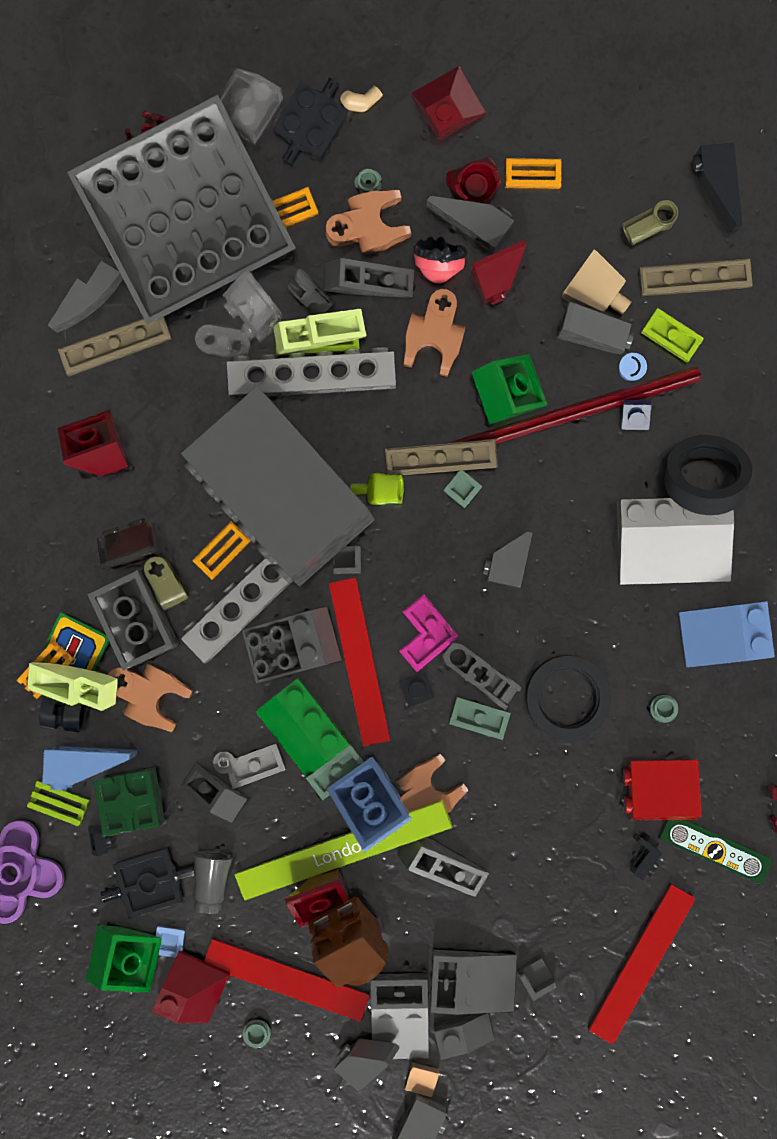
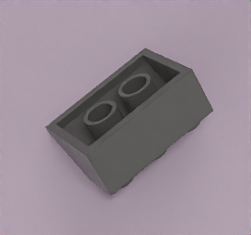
[87,570,180,671]

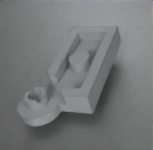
[213,743,286,789]

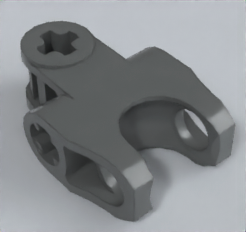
[443,643,522,711]

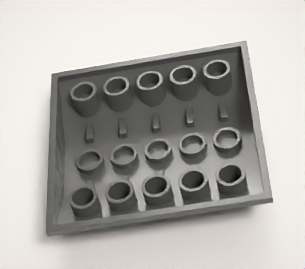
[67,95,296,325]

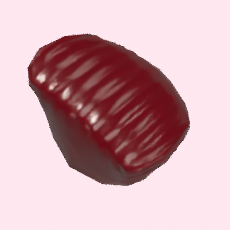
[446,156,501,204]

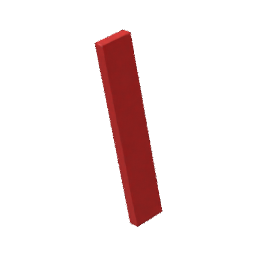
[329,578,390,746]
[588,883,696,1045]
[204,938,370,1022]

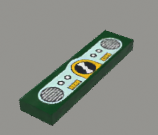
[658,820,773,885]

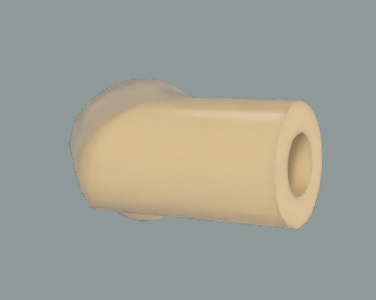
[340,86,383,112]

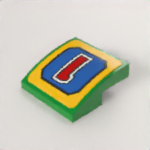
[41,612,109,672]

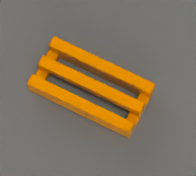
[505,158,561,189]
[272,187,319,227]
[192,521,251,580]
[16,640,74,699]

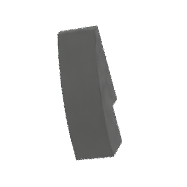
[48,261,123,333]

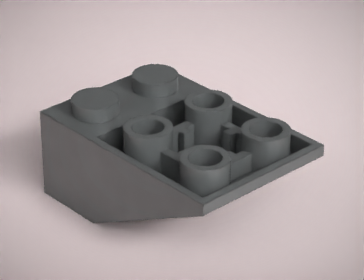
[242,607,342,683]
[430,949,517,1014]
[371,973,429,1059]

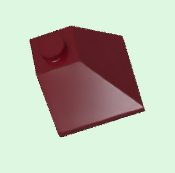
[411,66,486,141]
[470,240,526,305]
[57,410,128,476]
[285,868,350,928]
[151,950,230,1023]

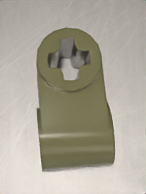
[144,556,189,611]

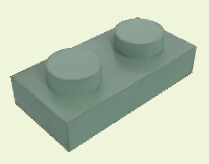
[449,697,511,740]
[306,744,364,800]

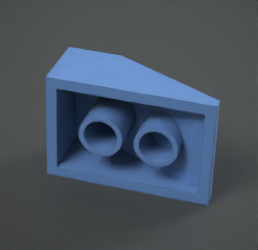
[678,601,775,667]
[42,746,138,790]
[327,757,412,852]

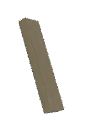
[639,259,753,297]
[58,317,172,376]
[385,439,498,475]

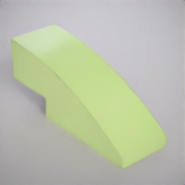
[273,309,366,354]
[28,662,118,711]

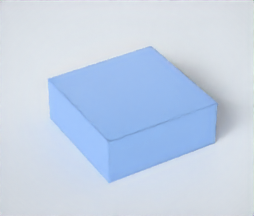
[156,925,186,958]

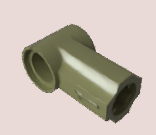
[622,200,678,246]

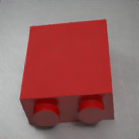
[623,760,701,821]

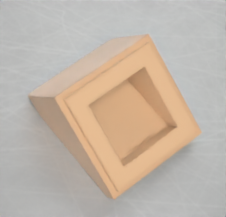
[405,1062,439,1097]

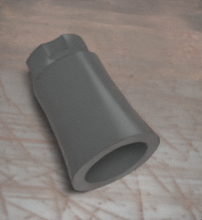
[193,851,233,914]

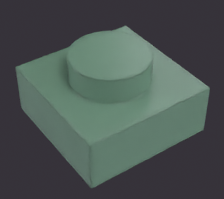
[443,470,483,509]

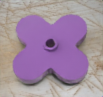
[0,820,64,924]

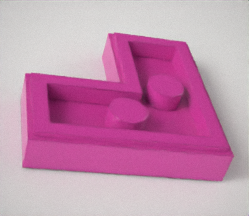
[399,594,459,672]

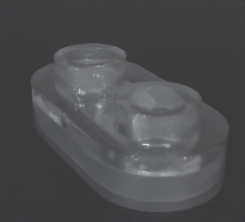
[195,325,251,359]

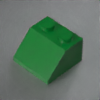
[472,354,548,424]
[85,925,162,993]

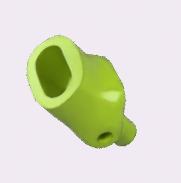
[351,473,404,505]

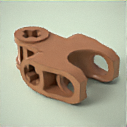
[326,190,412,254]
[404,289,466,377]
[108,663,193,732]
[395,753,469,813]

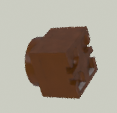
[308,896,389,988]

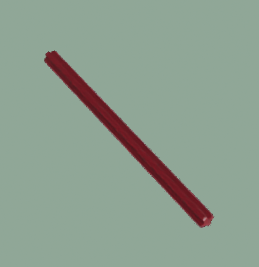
[448,366,702,444]

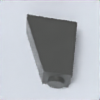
[557,302,634,355]

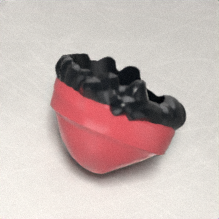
[413,236,468,284]

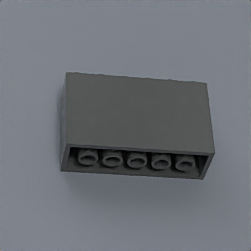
[181,386,375,587]

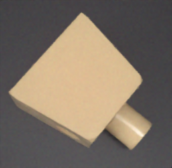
[561,250,632,315]

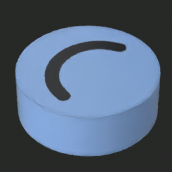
[618,353,647,382]

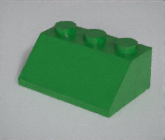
[255,678,350,777]

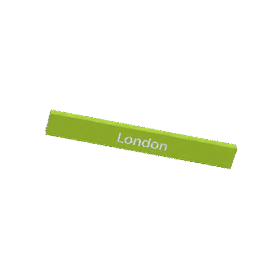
[235,799,453,901]

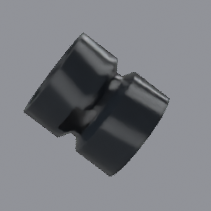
[39,695,86,732]

